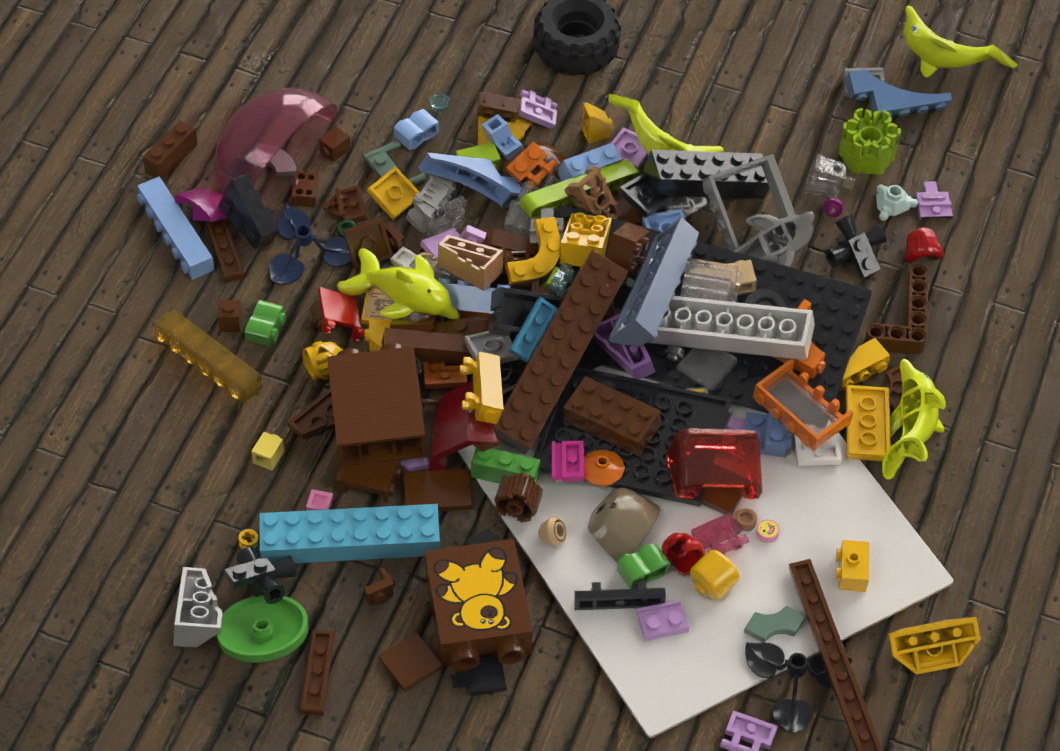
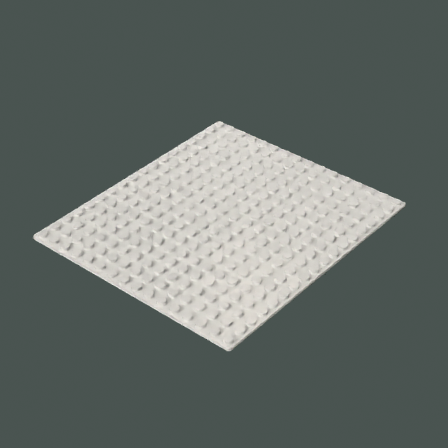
[457,366,953,738]

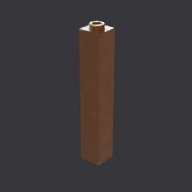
[382,328,473,365]

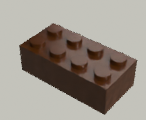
[563,376,661,457]

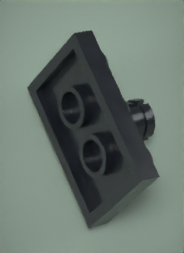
[618,173,683,218]

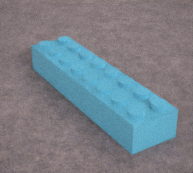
[260,504,440,564]

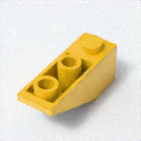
[839,338,890,392]

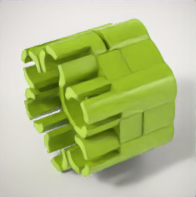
[839,108,901,175]

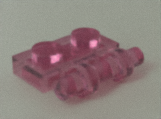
[691,512,749,555]

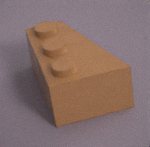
[438,235,503,291]

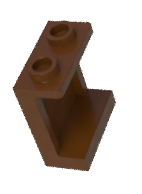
[336,460,403,503]

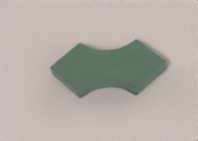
[744,606,806,643]

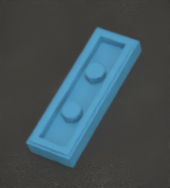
[508,297,558,362]

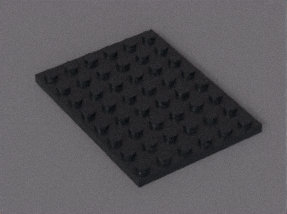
[533,366,731,507]

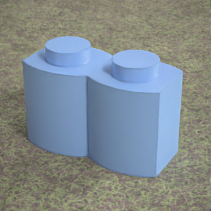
[394,109,439,150]

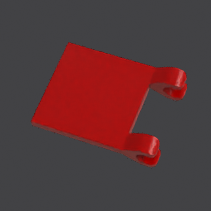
[318,287,365,342]

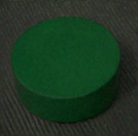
[337,220,357,238]

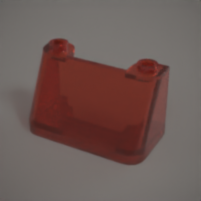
[666,428,763,499]

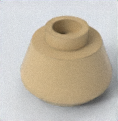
[538,516,567,547]

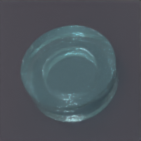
[430,93,449,111]

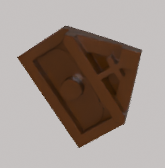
[322,185,368,223]

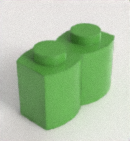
[244,300,286,347]
[617,544,670,589]

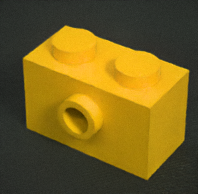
[835,540,869,592]

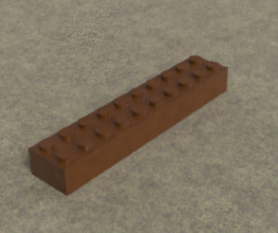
[494,250,629,455]

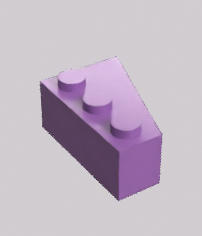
[592,314,655,379]

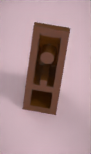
[481,229,539,258]

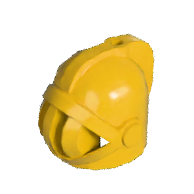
[302,341,343,380]

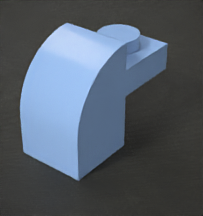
[482,114,524,160]

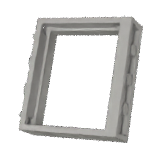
[703,154,795,251]

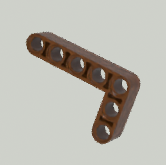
[864,263,928,355]

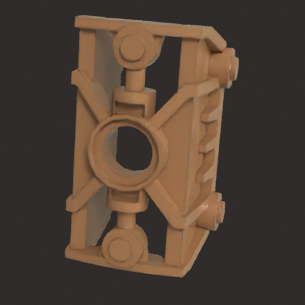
[564,165,622,219]

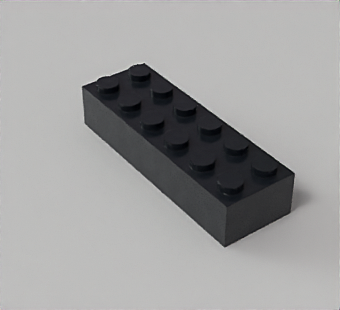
[645,150,769,199]

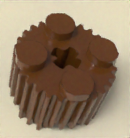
[494,473,543,523]

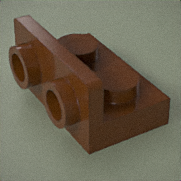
[477,92,519,123]

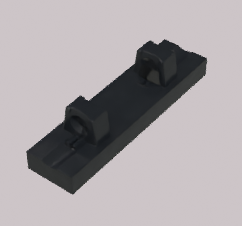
[574,580,666,611]

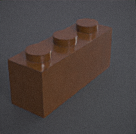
[143,120,198,180]

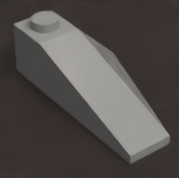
[173,567,223,648]

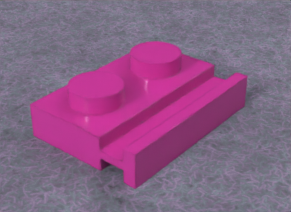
[552,441,584,482]

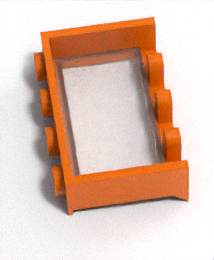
[753,359,854,452]

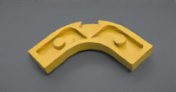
[505,217,561,285]

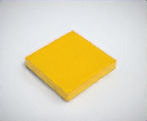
[366,166,420,220]

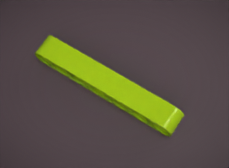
[519,159,641,219]

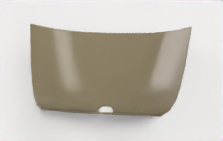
[588,488,660,563]

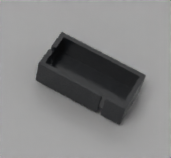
[489,287,564,337]

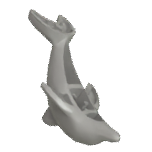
[733,212,815,267]

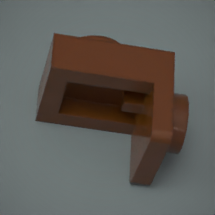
[364,568,396,606]

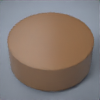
[734,508,757,531]

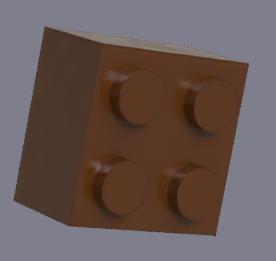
[606,222,650,279]

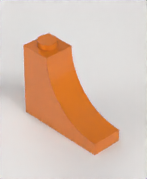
[772,299,826,379]

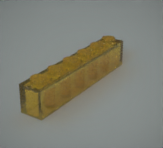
[154,308,263,403]

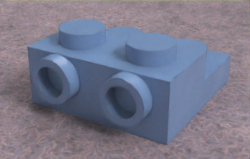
[742,412,792,457]

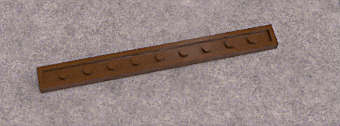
[789,559,883,751]

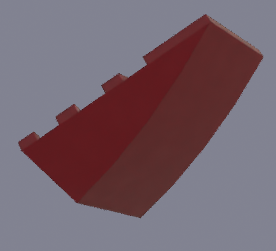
[428,381,500,471]

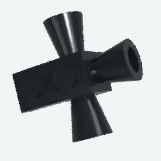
[825,214,886,278]
[225,547,296,604]

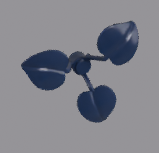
[270,204,351,284]

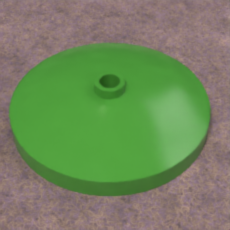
[217,595,309,663]

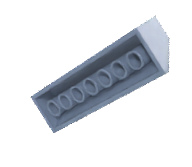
[608,217,699,347]

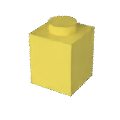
[251,432,284,471]

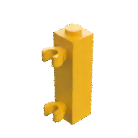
[460,352,504,424]

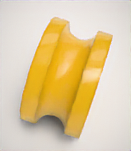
[239,529,259,550]

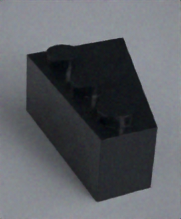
[218,173,280,249]

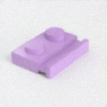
[636,600,689,641]

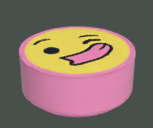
[756,519,779,542]

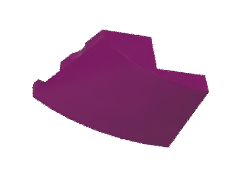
[175,188,229,222]

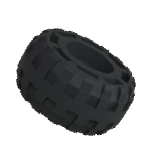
[533,0,621,76]

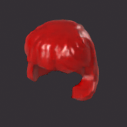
[905,227,944,264]
[661,533,705,576]

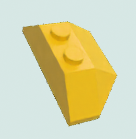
[888,617,981,674]

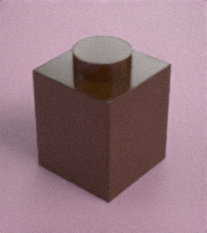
[319,126,351,162]
[217,300,242,332]

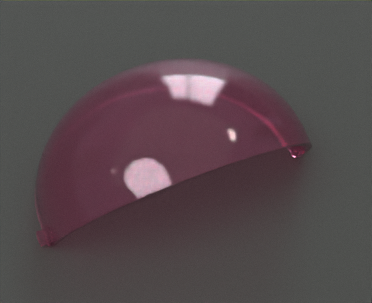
[214,88,337,195]

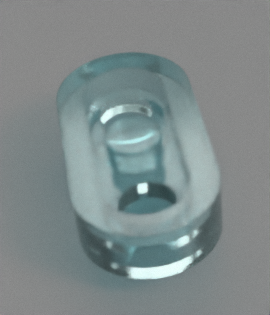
[549,262,575,296]

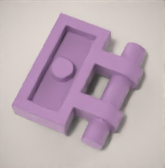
[518,89,557,129]
[720,710,778,751]

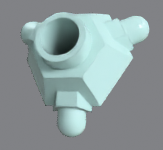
[876,184,918,221]

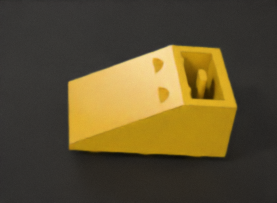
[560,213,612,267]

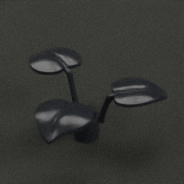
[745,642,852,734]

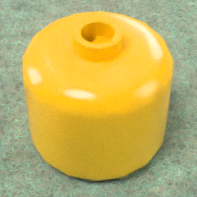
[689,550,740,600]

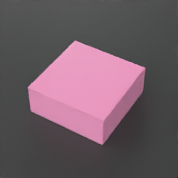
[306,489,333,511]

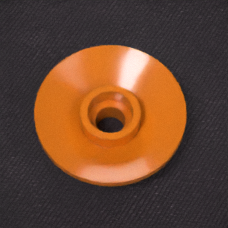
[584,449,624,486]

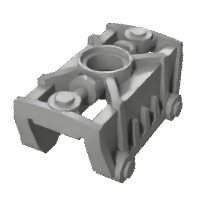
[406,174,457,233]

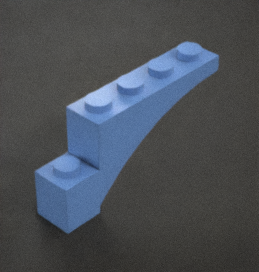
[845,69,952,118]
[418,153,525,208]

